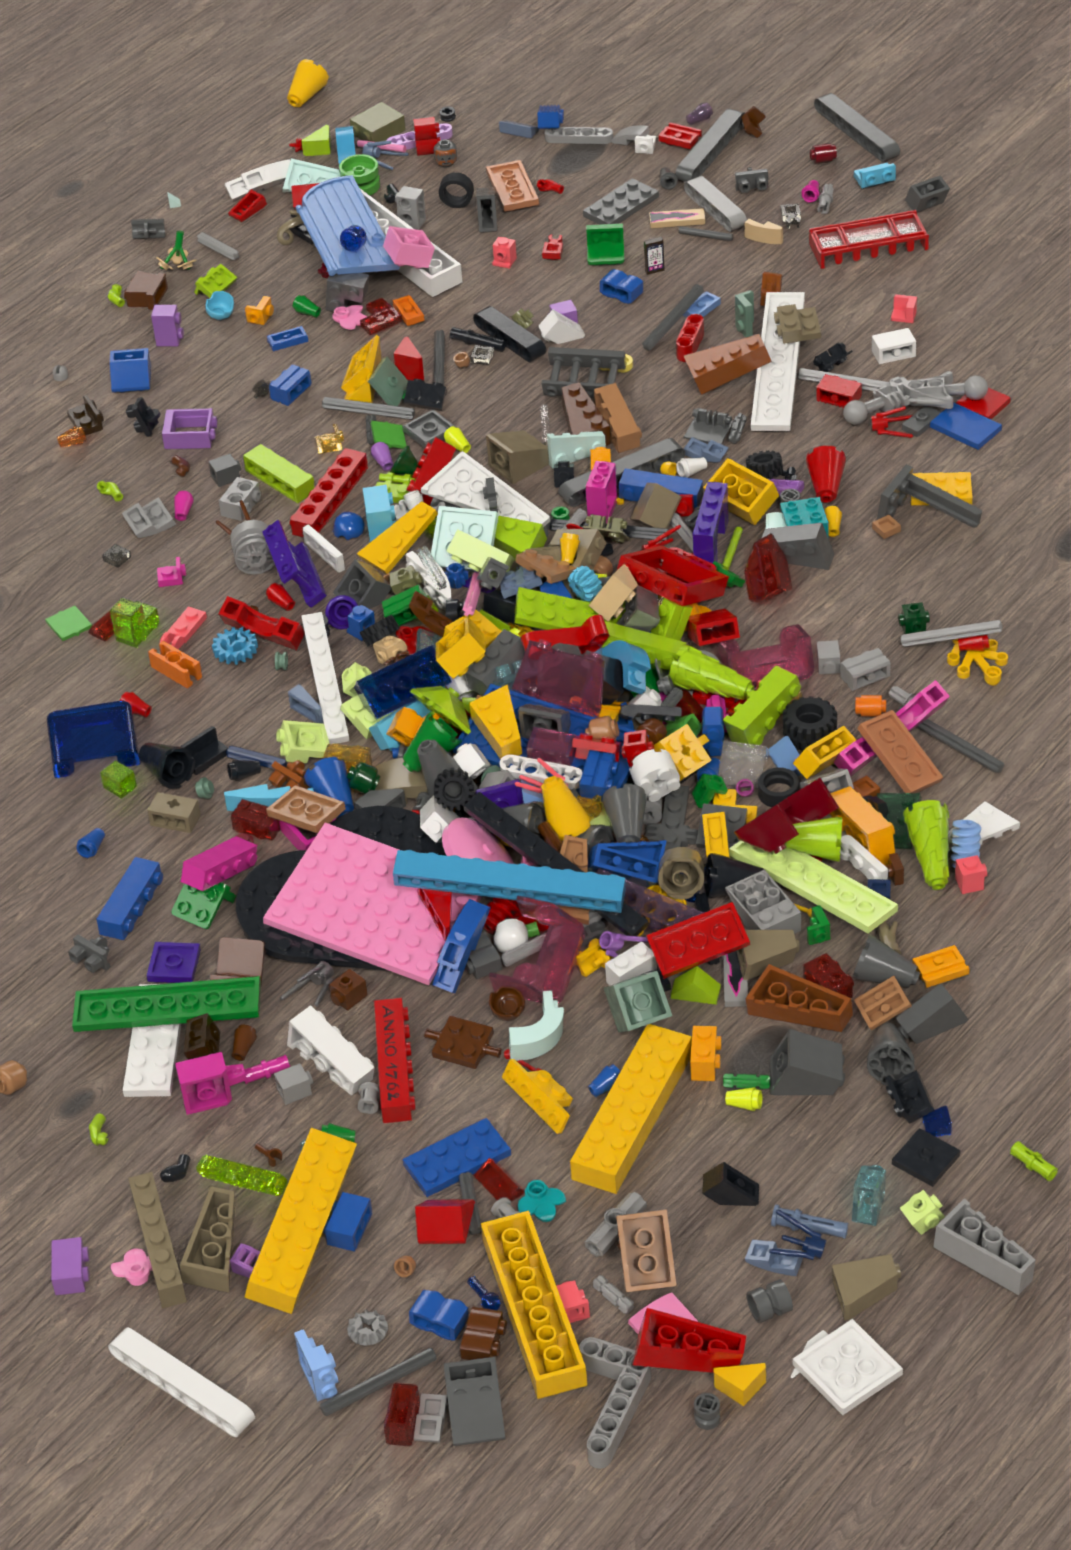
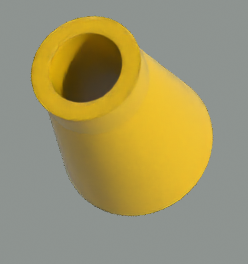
[824,506,842,537]
[560,533,580,564]

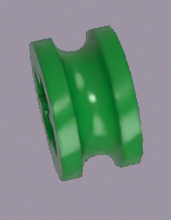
[551,506,570,520]

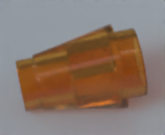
[57,426,87,447]

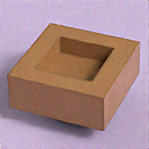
[872,515,901,539]

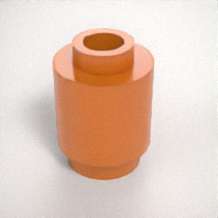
[855,695,886,717]

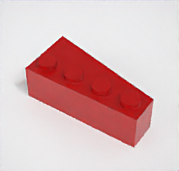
[632,1308,746,1373]

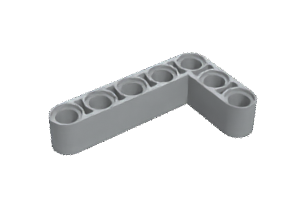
[579,1337,651,1469]

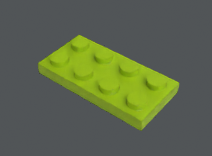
[514,587,599,630]

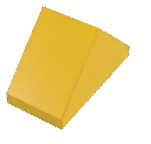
[713,1363,766,1406]

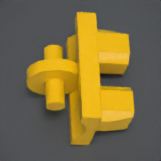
[572,938,613,977]

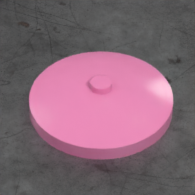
[442,818,514,864]

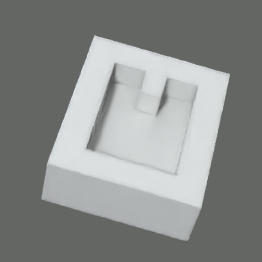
[635,135,656,154]

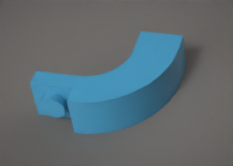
[335,126,356,164]
[602,640,651,694]

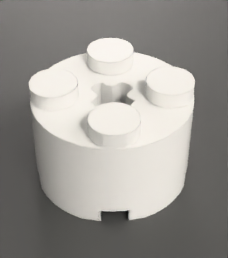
[629,749,680,802]

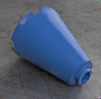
[304,757,354,818]

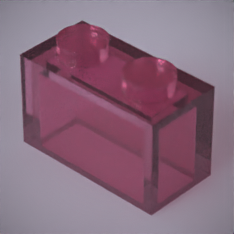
[526,727,576,766]

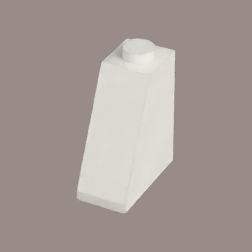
[420,795,460,843]

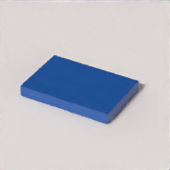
[930,403,1002,450]

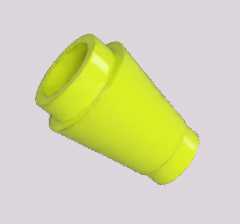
[444,426,471,453]
[725,1087,763,1111]

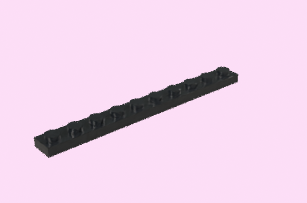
[464,792,648,936]

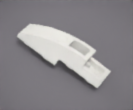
[225,159,290,201]
[406,551,452,611]

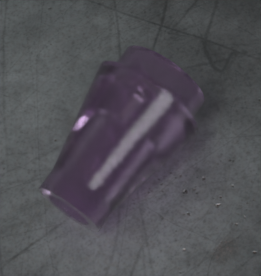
[686,102,713,125]

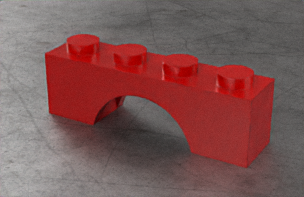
[218,596,305,651]

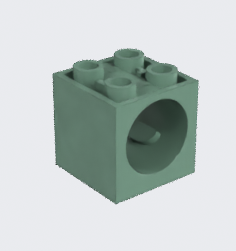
[603,971,672,1032]

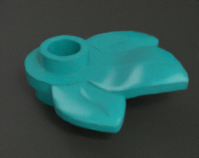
[518,1180,566,1222]

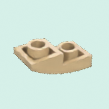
[744,219,783,244]

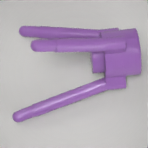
[599,931,648,958]

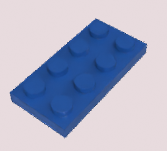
[402,1118,511,1197]

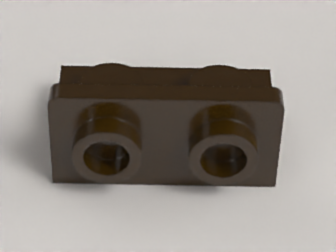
[67,395,104,437]

